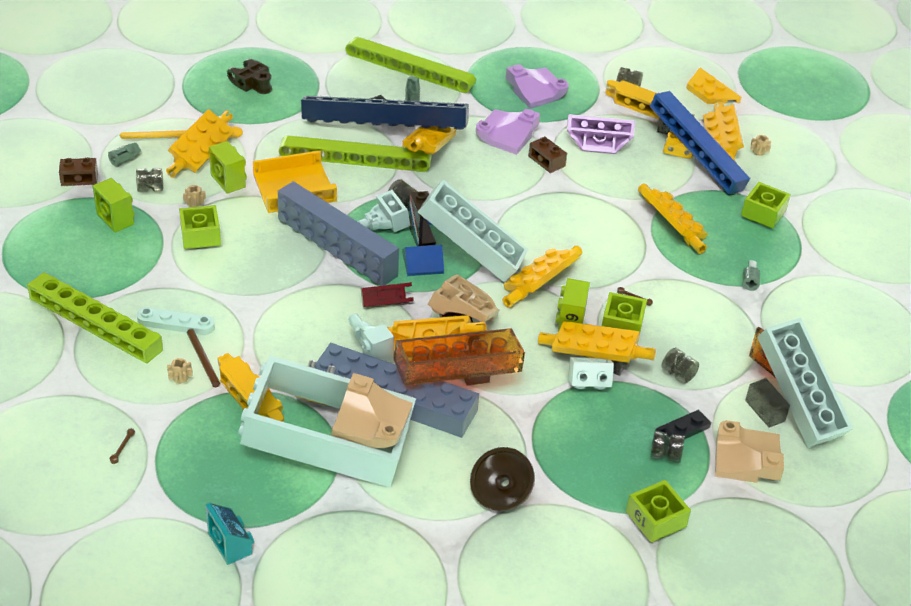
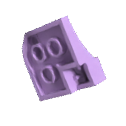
[506,64,569,108]
[476,108,540,155]

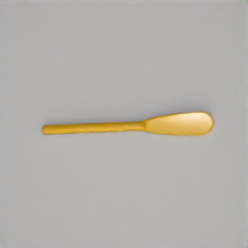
[119,127,243,139]

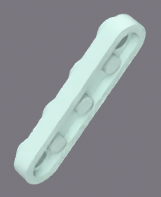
[137,307,215,335]

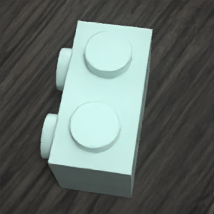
[568,357,614,390]

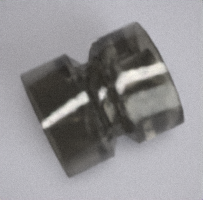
[616,67,643,86]
[136,168,164,192]
[388,179,418,211]
[661,347,699,384]
[650,431,684,463]

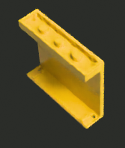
[253,151,337,213]

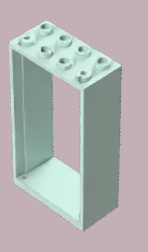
[238,355,416,488]

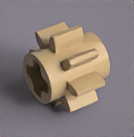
[750,135,772,156]
[183,185,206,207]
[167,358,193,383]

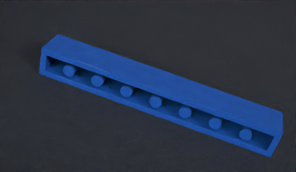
[650,91,750,195]

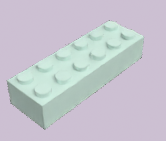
[418,180,529,283]
[757,318,853,448]

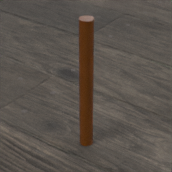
[187,329,220,388]

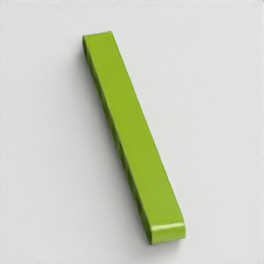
[345,37,476,93]
[278,136,432,172]

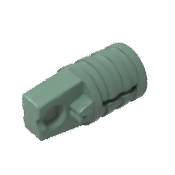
[405,75,420,101]
[108,142,141,166]
[743,260,760,291]

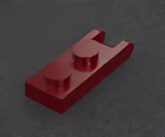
[360,282,414,307]

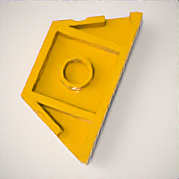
[686,68,742,104]

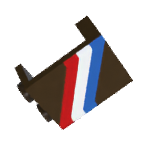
[409,191,436,246]

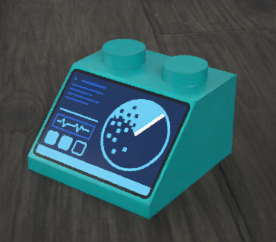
[205,503,254,565]

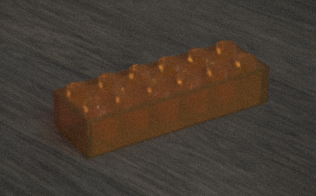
[394,328,525,385]

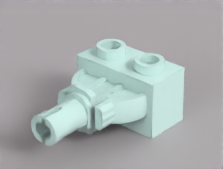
[357,190,410,232]
[348,313,394,364]

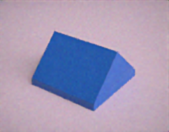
[402,245,444,276]

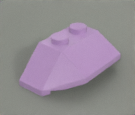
[567,115,635,154]

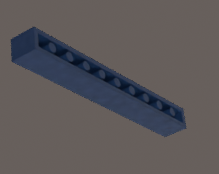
[301,95,469,130]

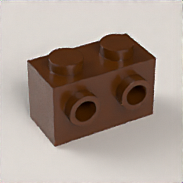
[528,136,567,173]
[59,157,98,186]

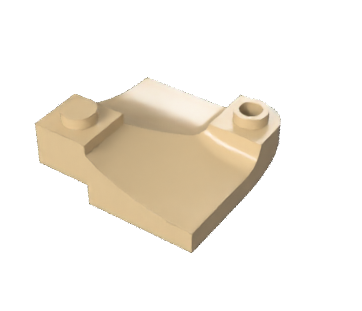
[427,274,500,322]
[331,373,413,448]
[715,420,784,483]

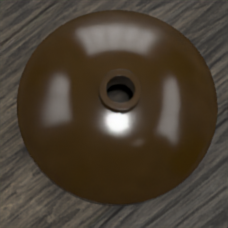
[470,447,535,512]

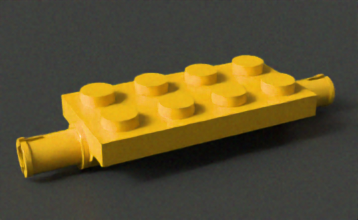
[703,102,744,162]
[166,109,235,178]
[402,126,456,154]
[638,183,708,254]
[502,245,583,308]
[387,315,487,356]
[538,321,656,363]

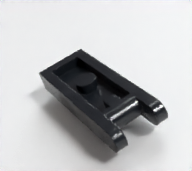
[654,409,712,447]

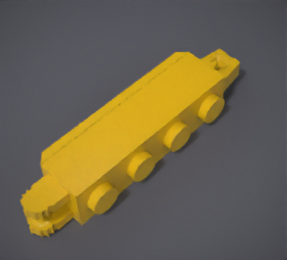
[605,80,662,121]
[217,353,284,422]

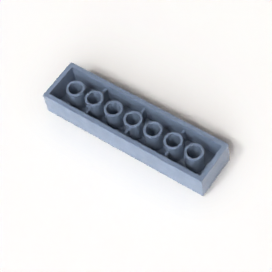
[277,181,399,286]
[315,342,480,438]

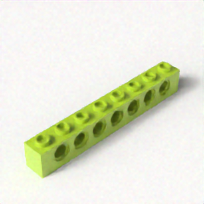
[27,272,163,364]

